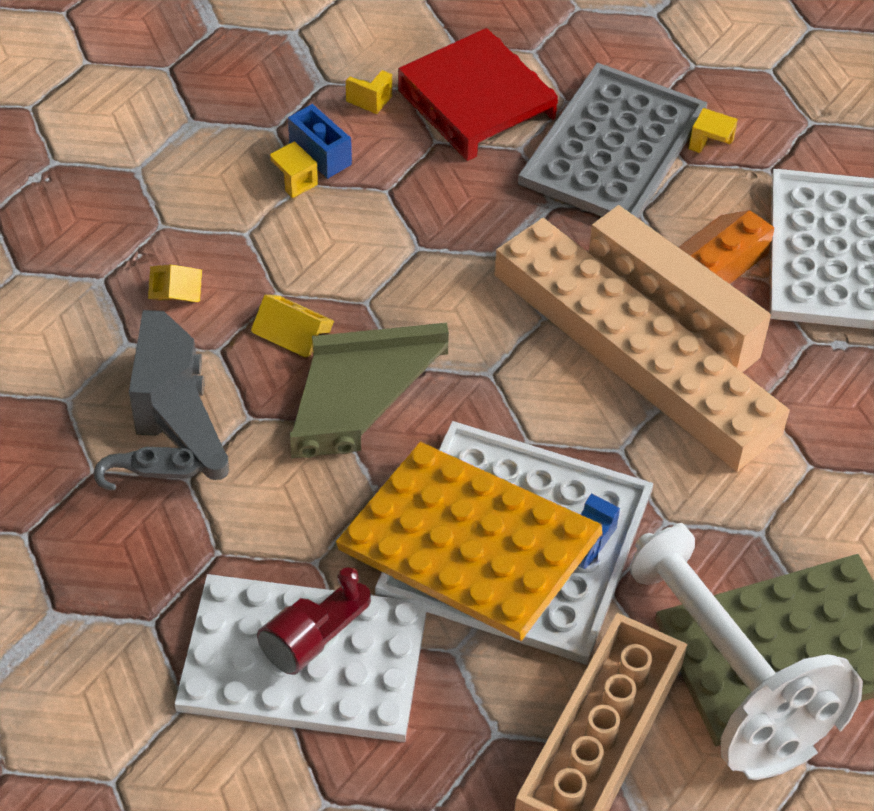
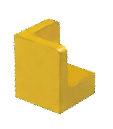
[345,70,392,114]
[689,108,738,153]
[270,141,318,198]
[148,264,202,302]

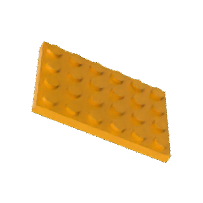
[336,441,602,641]

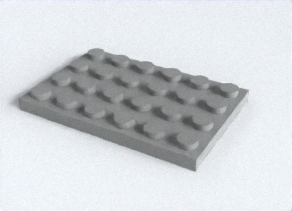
[518,63,708,219]

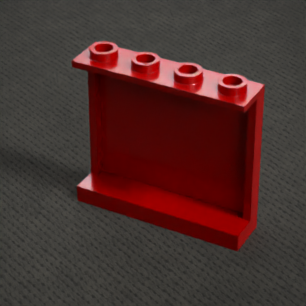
[398,28,558,161]

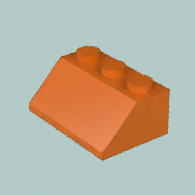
[678,210,775,284]

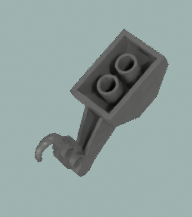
[93,310,229,491]

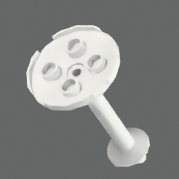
[630,523,863,780]

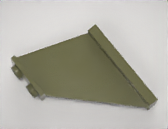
[290,323,449,458]

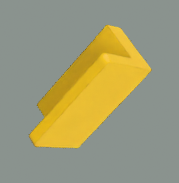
[251,295,334,357]

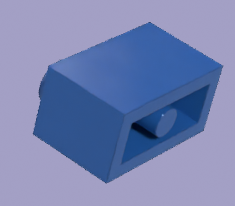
[288,104,352,179]

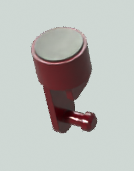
[257,567,371,675]

